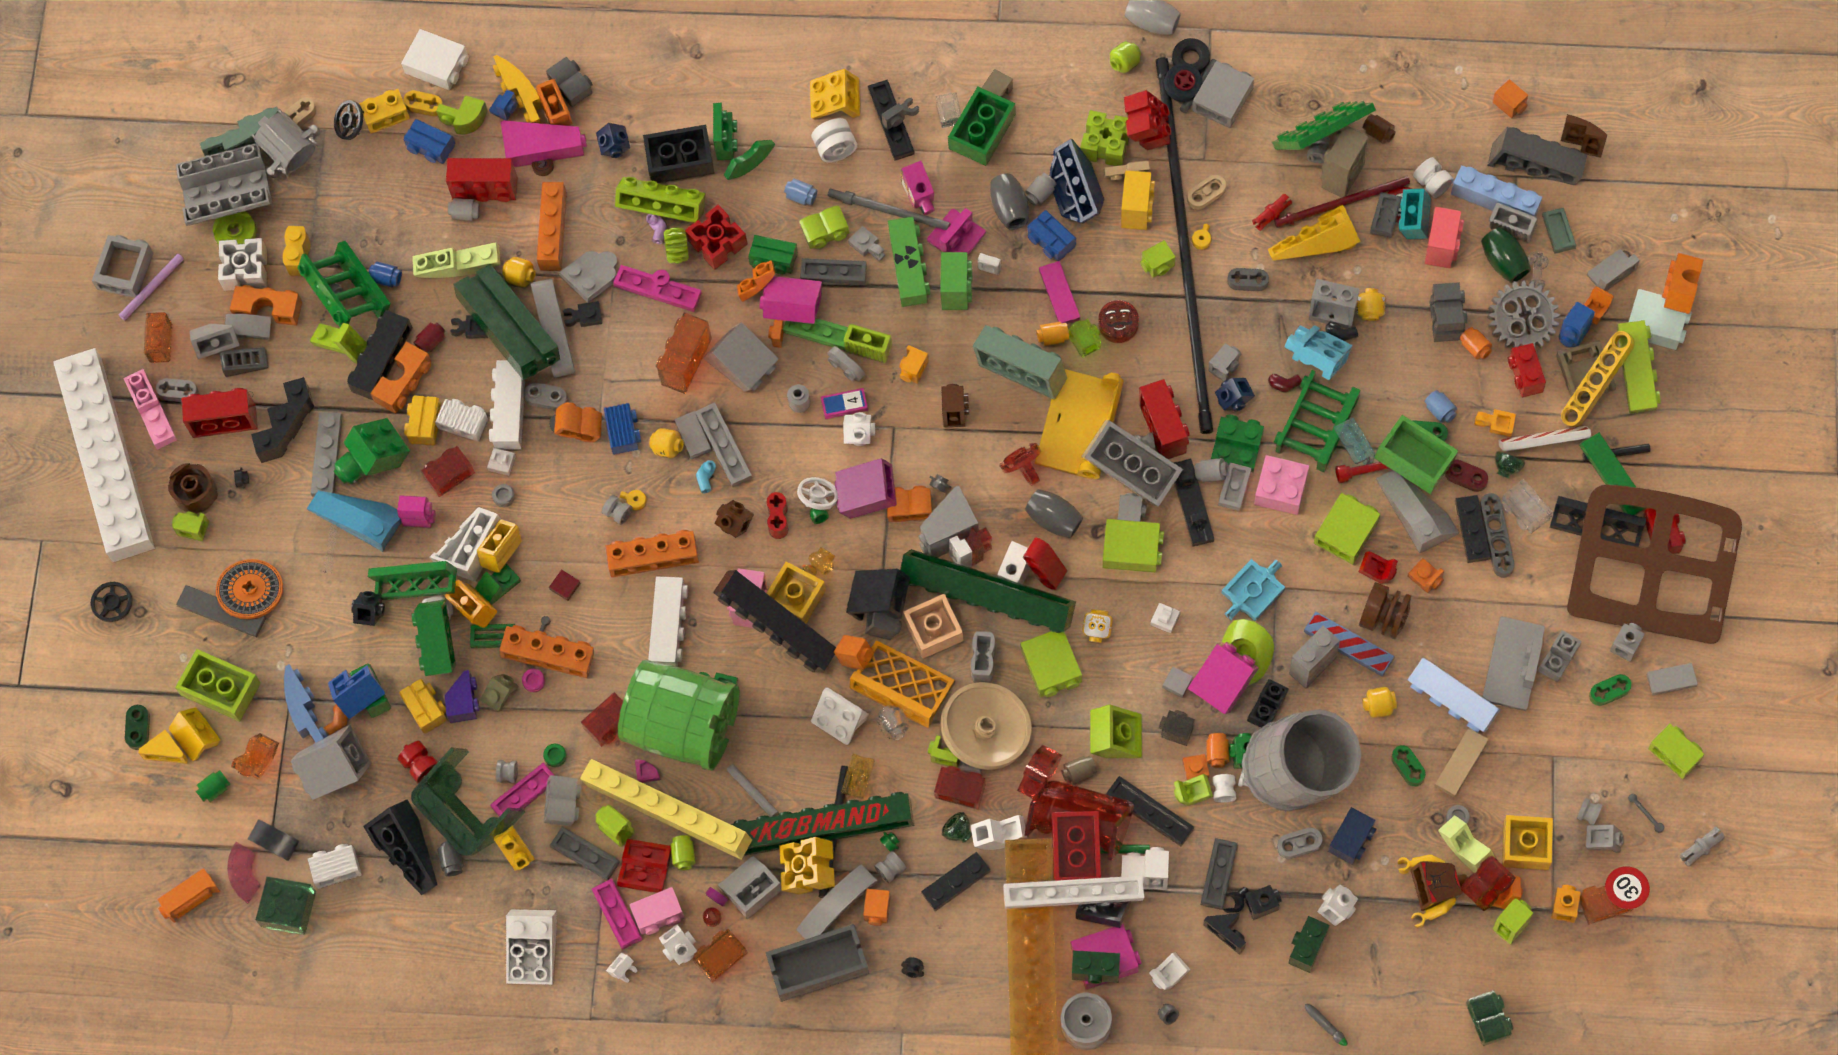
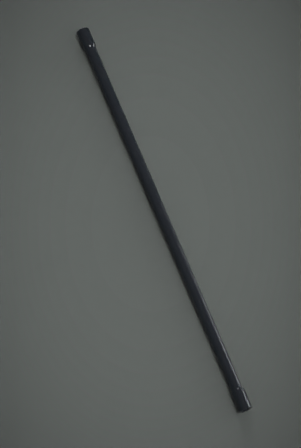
[1155,57,1213,434]

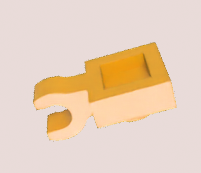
[1474,409,1516,437]

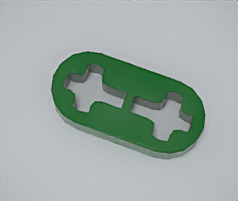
[1589,674,1632,706]
[1391,745,1426,787]

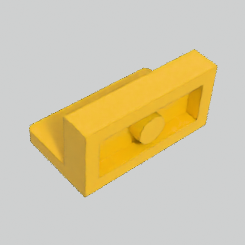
[169,707,221,761]

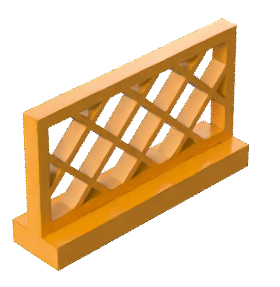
[850,640,955,728]

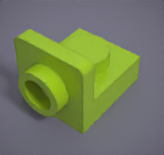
[928,735,960,769]

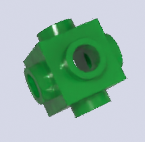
[1229,733,1252,769]

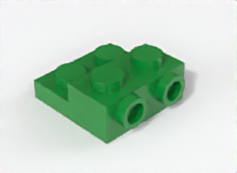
[713,102,738,161]
[1211,414,1264,473]

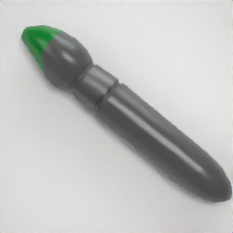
[1305,1004,1348,1046]

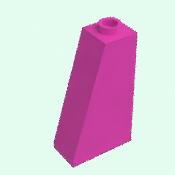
[500,121,587,167]

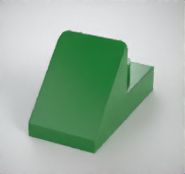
[475,563,521,605]

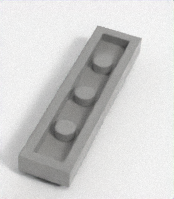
[695,402,752,488]
[311,412,342,497]

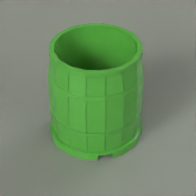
[618,660,740,771]

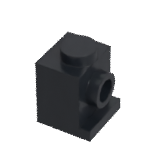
[1244,885,1282,920]

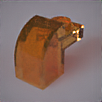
[231,733,279,779]

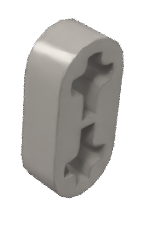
[156,378,199,402]

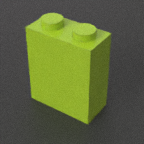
[1314,493,1380,565]
[1103,519,1164,573]
[1020,631,1082,698]

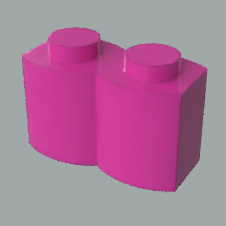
[397,495,436,528]

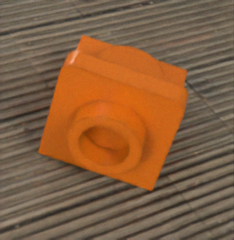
[1408,558,1444,593]

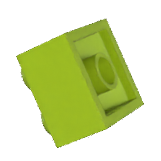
[1090,704,1142,758]

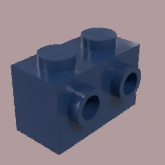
[1328,807,1377,865]

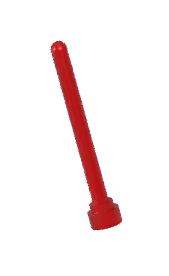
[1335,462,1390,484]

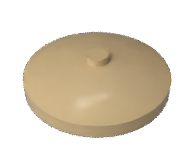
[941,682,1031,770]

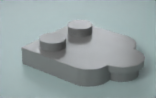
[560,251,617,303]

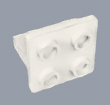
[811,687,869,745]

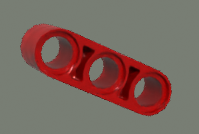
[1023,537,1068,590]

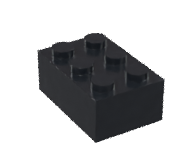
[643,124,715,183]

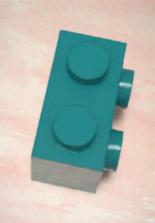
[1399,189,1431,239]

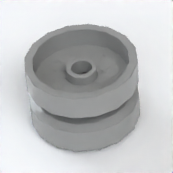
[1060,993,1112,1051]

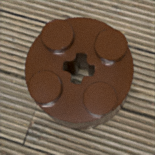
[168,463,218,514]

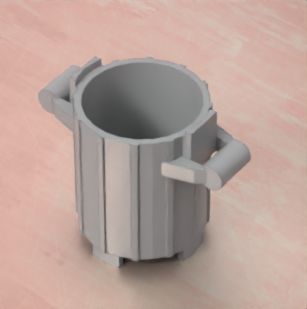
[251,109,321,178]

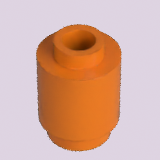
[1460,327,1492,359]
[1206,733,1230,768]

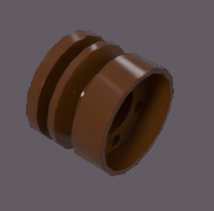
[1359,582,1412,639]

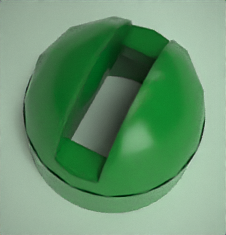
[810,508,829,524]

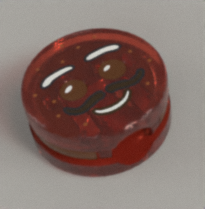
[1098,300,1139,343]

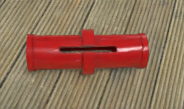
[1252,194,1292,231]

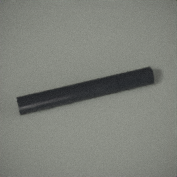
[1582,443,1650,462]

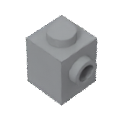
[1118,493,1146,522]

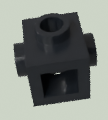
[351,591,385,626]

